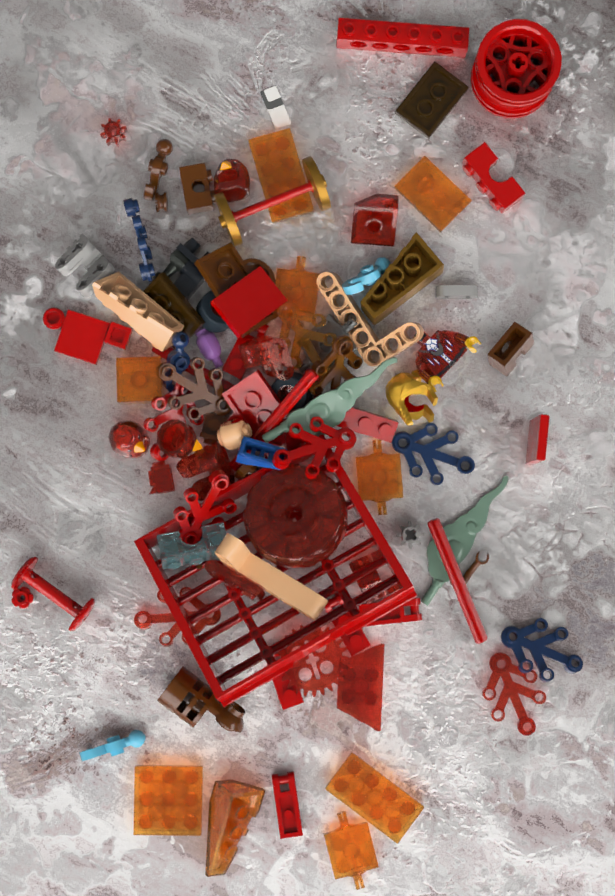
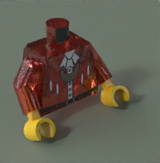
[413,330,481,392]

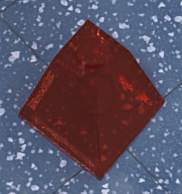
[351,194,398,247]

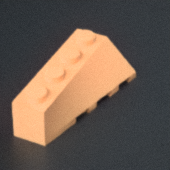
[92,271,184,352]

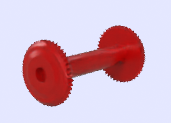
[11,557,95,631]

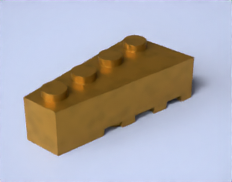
[360,232,444,326]

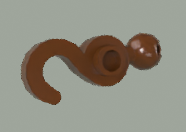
[144,139,173,201]

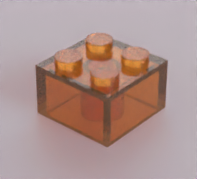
[116,356,164,405]

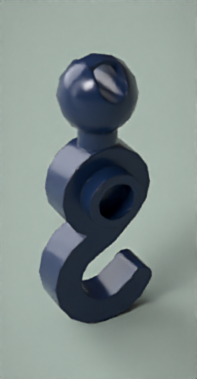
[163,331,190,392]

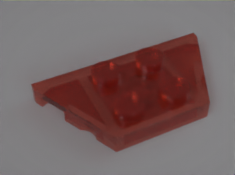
[336,643,385,731]

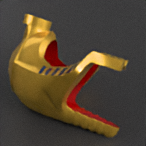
[385,369,438,426]

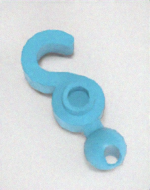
[342,257,391,295]
[79,730,146,761]

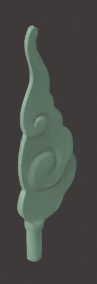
[262,357,398,443]
[421,476,508,606]

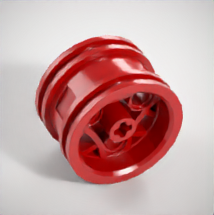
[471,19,562,119]

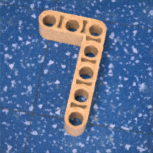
[317,272,424,366]
[214,533,328,621]

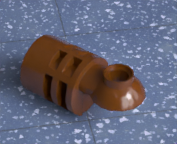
[157,666,245,733]

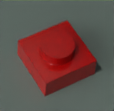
[104,321,133,351]

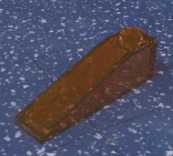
[205,780,265,877]

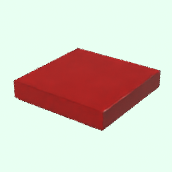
[54,309,110,365]

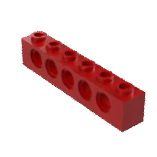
[336,18,470,58]

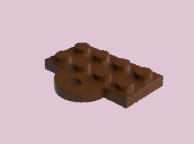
[194,242,279,338]

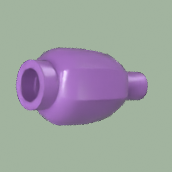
[196,329,223,368]

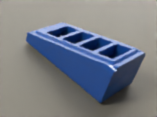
[236,436,287,470]

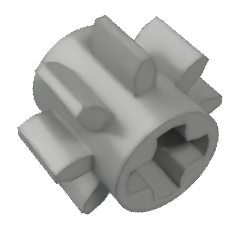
[396,521,424,549]

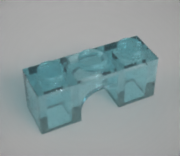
[157,522,226,570]

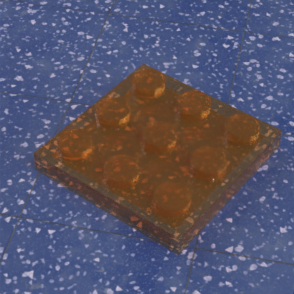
[133,765,203,836]

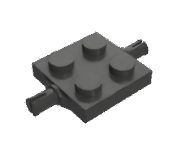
[297,314,358,376]

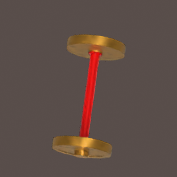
[214,156,331,247]

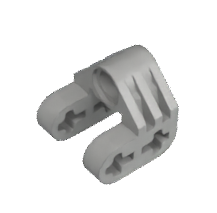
[55,233,115,297]

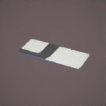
[260,86,291,129]

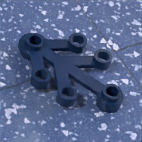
[123,198,156,282]
[392,423,475,485]
[501,618,583,682]

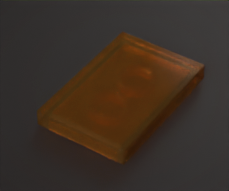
[394,156,472,233]

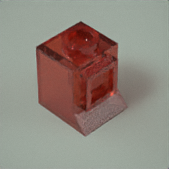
[148,461,175,495]

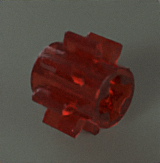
[100,118,128,147]

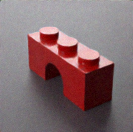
[462,142,526,214]

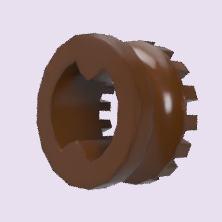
[155,192,168,212]

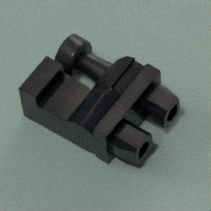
[153,238,209,300]

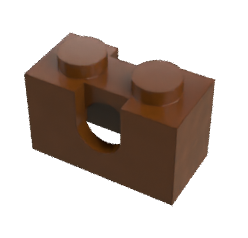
[179,163,216,215]
[487,322,534,377]

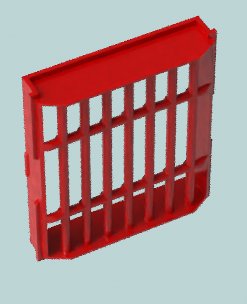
[134,434,417,707]

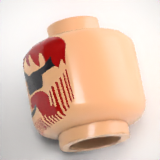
[217,418,252,450]

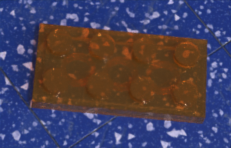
[248,128,314,224]
[325,751,424,844]

